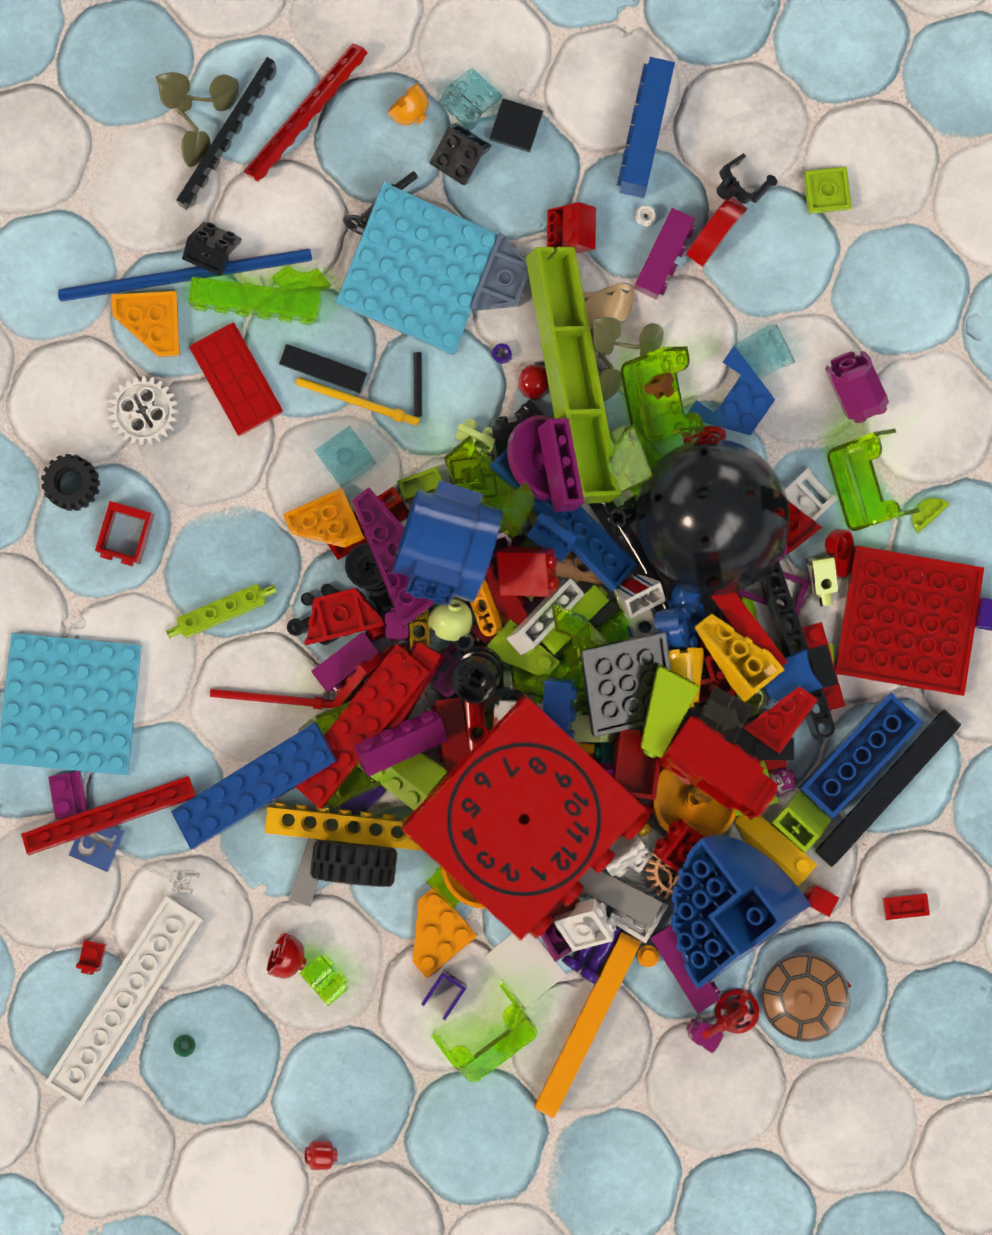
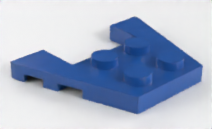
[685,346,775,436]

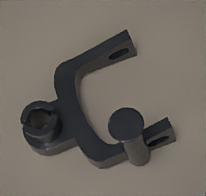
[716,153,778,204]

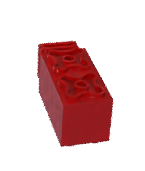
[658,716,780,820]

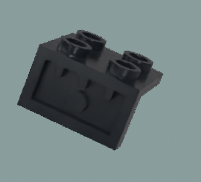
[430,123,492,185]
[182,222,242,276]

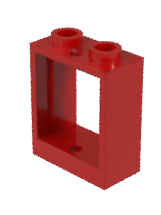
[95,501,155,567]

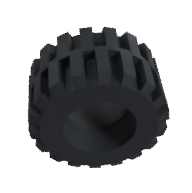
[41,454,100,511]

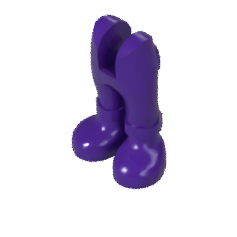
[562,926,621,984]

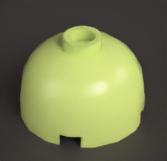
[428,598,473,641]

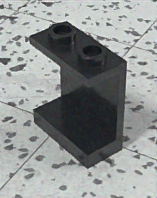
[490,411,534,457]

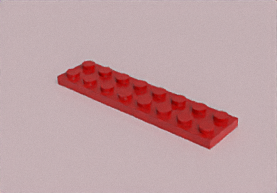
[296,644,432,809]

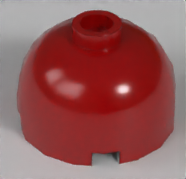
[266,933,307,979]

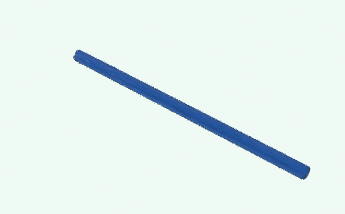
[58,249,312,302]

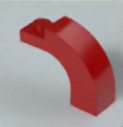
[686,197,748,267]

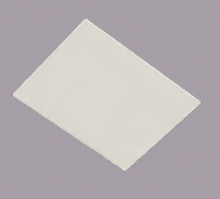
[485,933,566,1008]

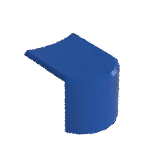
[764,649,823,704]

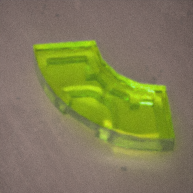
[271,265,331,295]

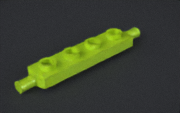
[166,583,277,639]

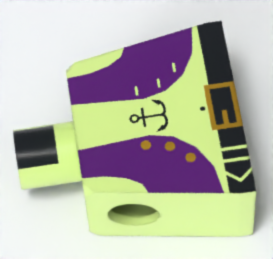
[805,555,838,606]

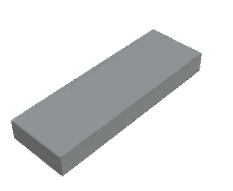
[289,838,319,907]

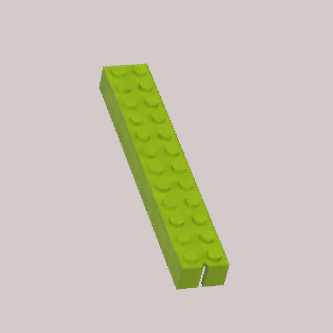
[525,247,621,504]

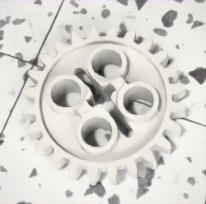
[108,376,179,447]

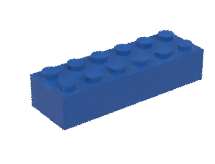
[617,57,675,198]
[798,692,923,819]

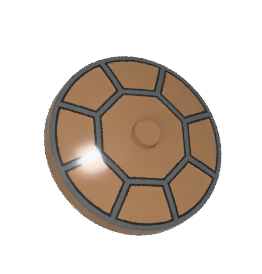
[761,952,850,1042]

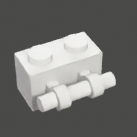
[605,835,648,877]

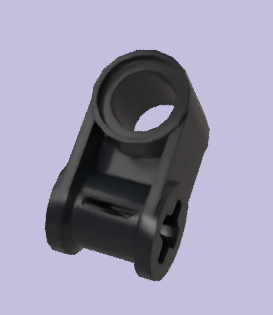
[369,588,394,616]

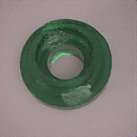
[173,1034,196,1057]

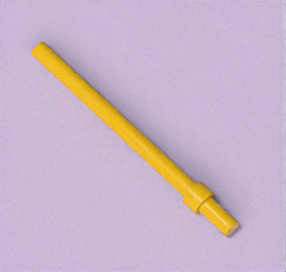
[296,377,420,426]

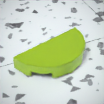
[912,498,950,534]

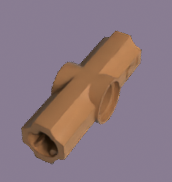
[555,556,605,586]

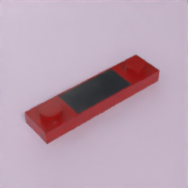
[802,622,846,710]

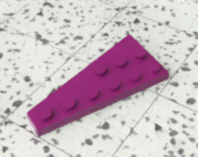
[352,487,434,628]

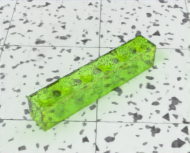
[188,277,322,325]

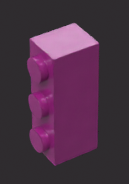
[311,632,380,693]

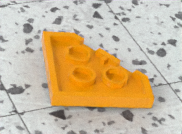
[112,291,180,358]
[283,488,365,548]
[413,885,477,979]

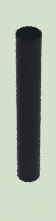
[413,352,422,417]

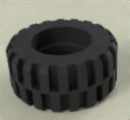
[310,840,398,887]

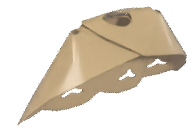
[583,283,635,334]

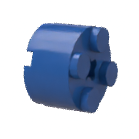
[654,605,700,651]

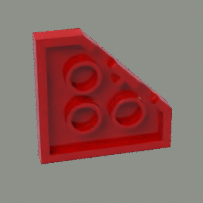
[332,643,408,709]

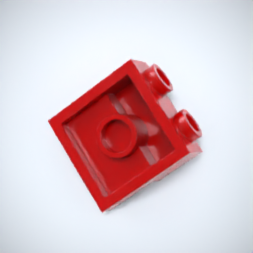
[653,818,705,872]

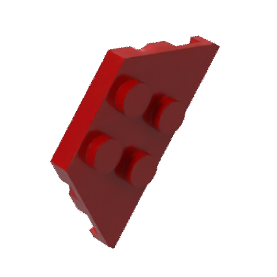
[304,588,386,646]

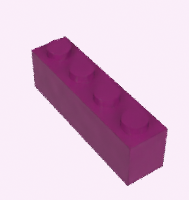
[634,208,696,300]
[538,418,585,512]
[354,710,448,777]
[650,922,720,1014]

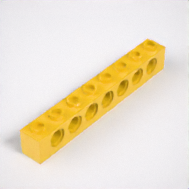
[265,802,424,851]

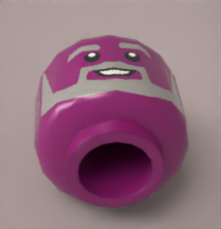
[768,767,796,797]

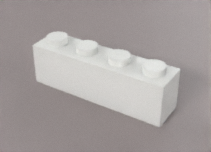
[506,578,584,655]

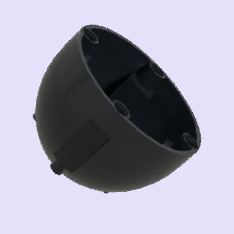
[636,439,790,596]

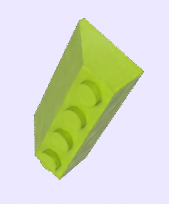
[357,727,448,810]

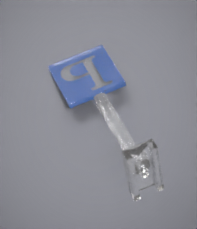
[69,827,200,894]

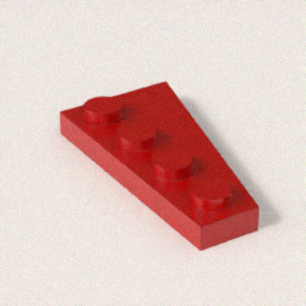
[747,494,823,554]

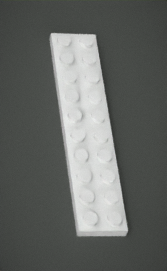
[45,896,203,1107]

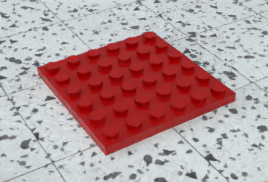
[835,545,984,696]

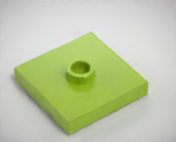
[803,166,852,215]

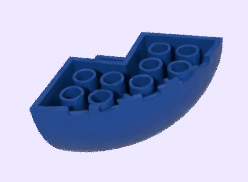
[671,835,811,989]

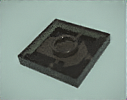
[697,686,754,744]

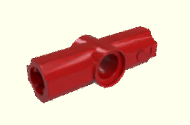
[464,701,488,752]

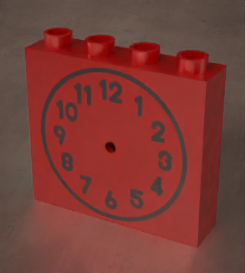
[402,694,646,941]

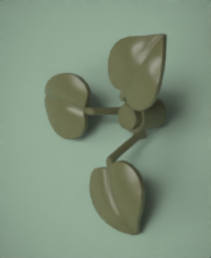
[155,72,238,167]
[591,317,663,402]

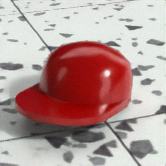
[824,529,854,578]

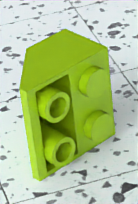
[769,790,831,853]

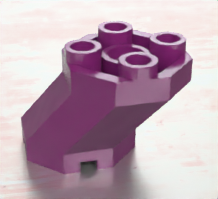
[825,351,889,423]

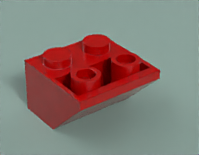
[547,202,596,253]

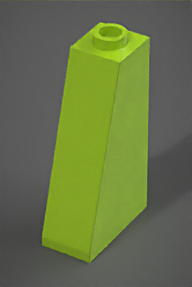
[540,585,609,655]
[641,664,700,758]

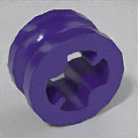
[492,343,512,364]

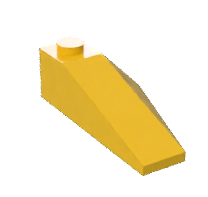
[694,614,784,702]
[734,814,817,886]

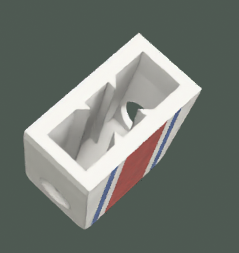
[614,575,666,619]

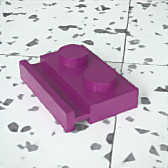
[48,771,88,820]

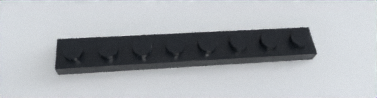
[176,57,277,210]

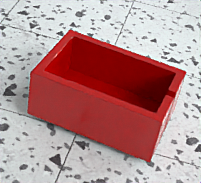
[611,729,661,800]

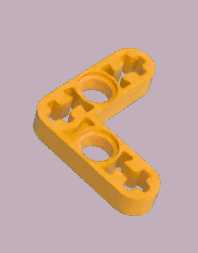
[433,579,502,636]

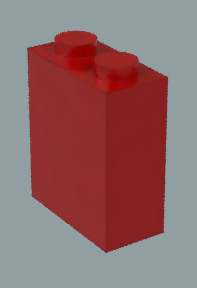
[497,547,559,597]

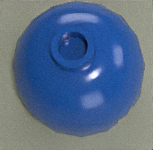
[668,586,706,620]

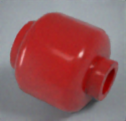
[304,1141,338,1170]

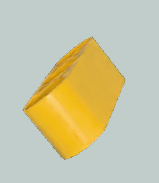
[409,609,431,648]

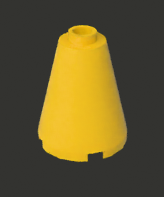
[668,648,704,708]

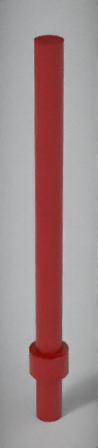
[210,689,340,710]

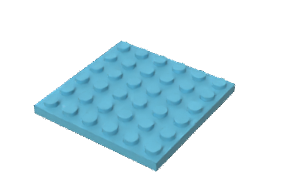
[335,182,498,355]
[0,633,142,775]

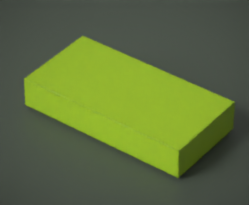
[397,466,443,502]

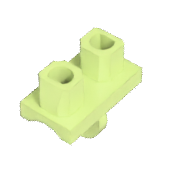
[455,418,496,456]

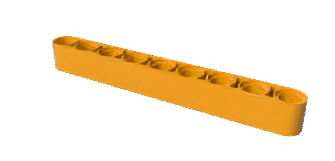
[534,931,641,1118]

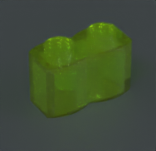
[300,954,349,1006]

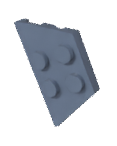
[470,232,529,311]

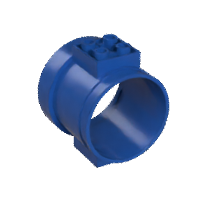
[392,481,502,605]

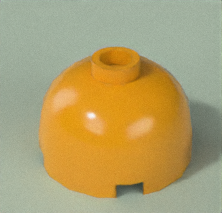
[387,83,429,126]

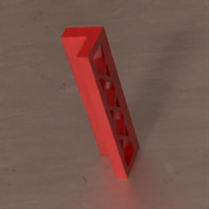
[327,487,409,560]

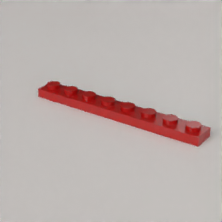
[243,43,368,182]
[21,776,196,856]

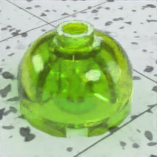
[591,610,630,644]

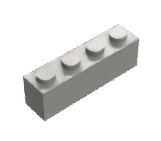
[578,868,663,929]

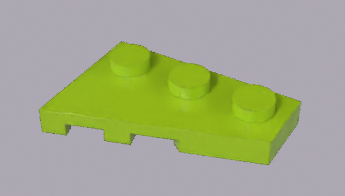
[487,619,560,679]

